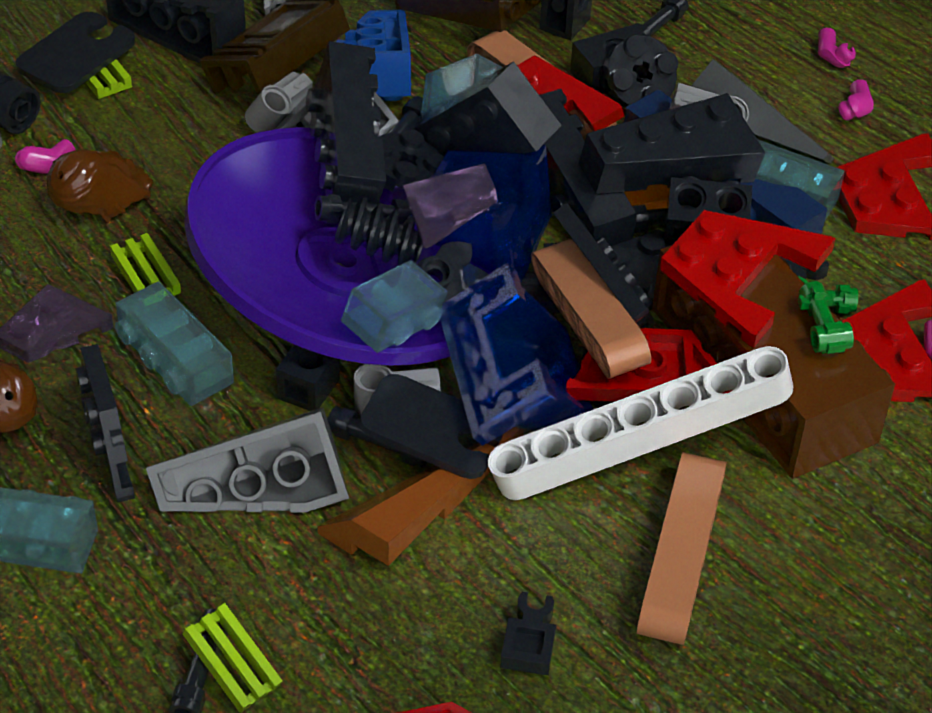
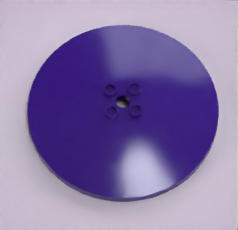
[184,127,512,366]

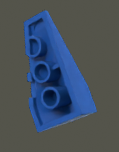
[336,10,411,101]

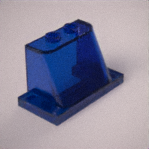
[415,145,552,298]
[437,263,593,446]

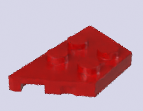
[565,328,733,401]

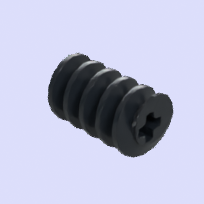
[335,196,430,270]

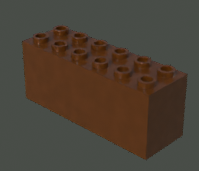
[652,245,895,479]

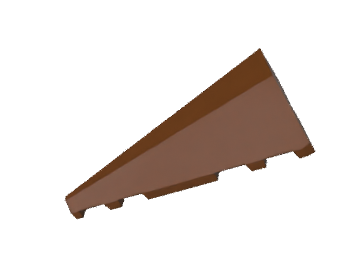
[317,423,524,566]

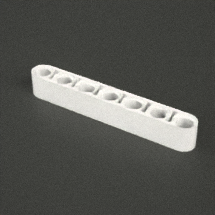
[488,346,794,500]

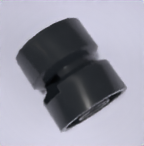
[0,71,41,134]

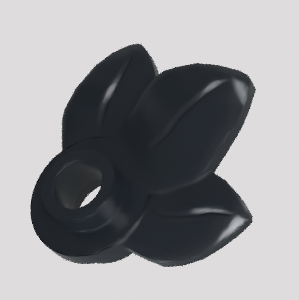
[413,242,497,320]

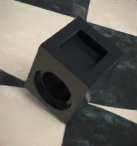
[276,344,340,411]

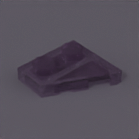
[403,163,498,248]
[0,284,114,363]

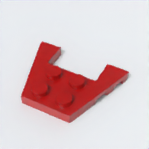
[485,55,625,192]
[829,133,932,240]
[660,210,836,348]
[842,279,932,402]

